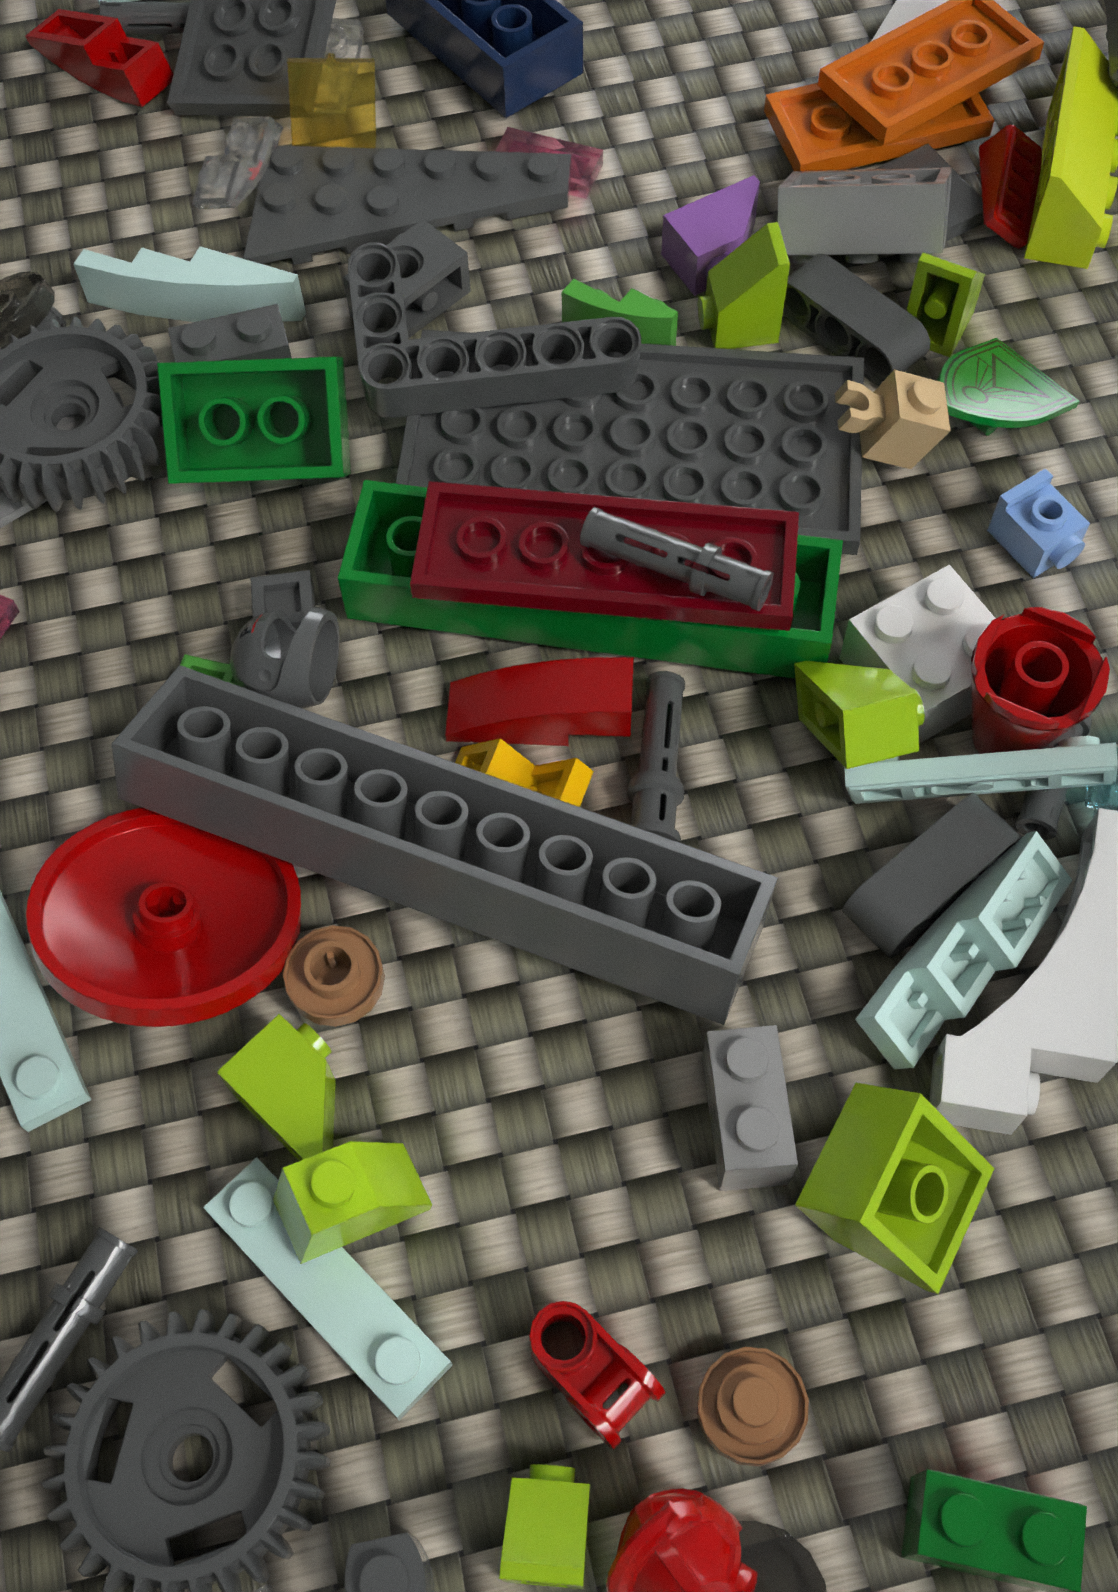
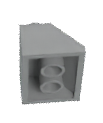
[778,167,952,264]

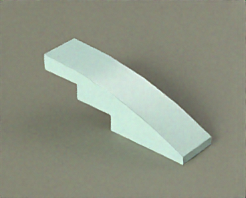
[73,246,306,322]
[855,831,1072,1069]

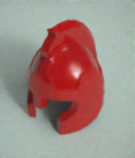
[606,1488,758,1592]

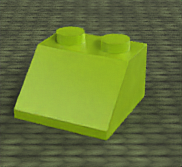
[795,1082,995,1294]

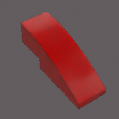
[25,9,174,107]
[445,657,634,746]

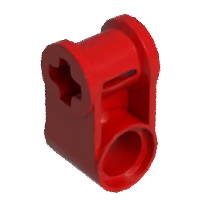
[529,1301,666,1450]

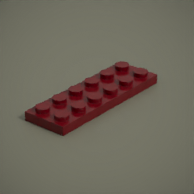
[410,481,799,631]

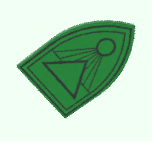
[937,338,1080,436]

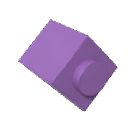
[661,175,760,296]

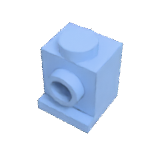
[987,468,1090,578]

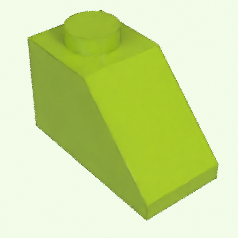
[697,222,790,349]
[906,253,985,358]
[794,661,925,769]
[217,1014,336,1161]
[273,1141,432,1264]
[499,1464,590,1589]

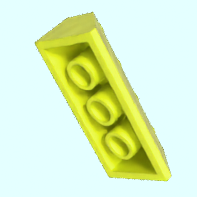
[1024,27,1118,269]

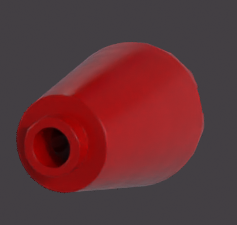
[971,607,1110,754]

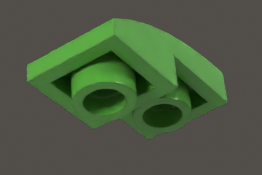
[561,279,678,346]

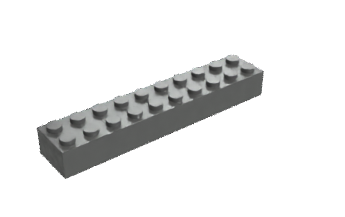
[112,665,778,1025]

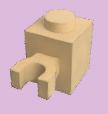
[835,369,951,469]

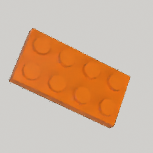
[817,0,1044,145]
[764,83,994,171]

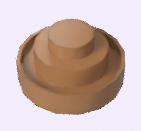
[283,925,385,1027]
[696,1347,809,1467]

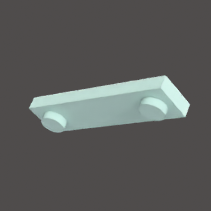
[844,736,1118,804]
[0,890,91,1132]
[203,1157,453,1421]

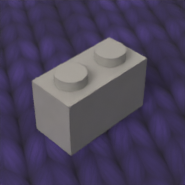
[702,1025,798,1191]

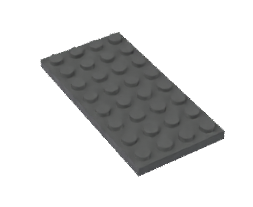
[395,329,864,555]

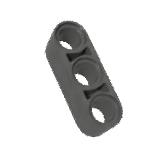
[783,254,930,386]
[842,793,1022,958]

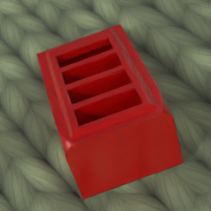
[979,125,1042,249]

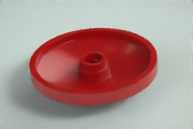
[26,807,301,1027]

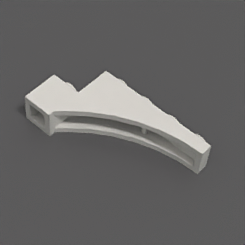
[930,808,1118,1135]

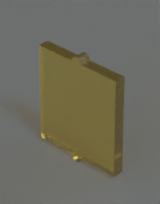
[287,53,376,148]

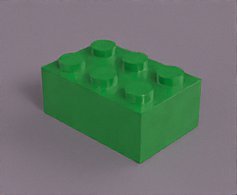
[157,357,351,484]

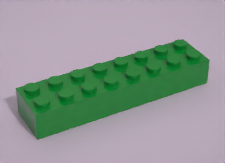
[337,480,843,679]

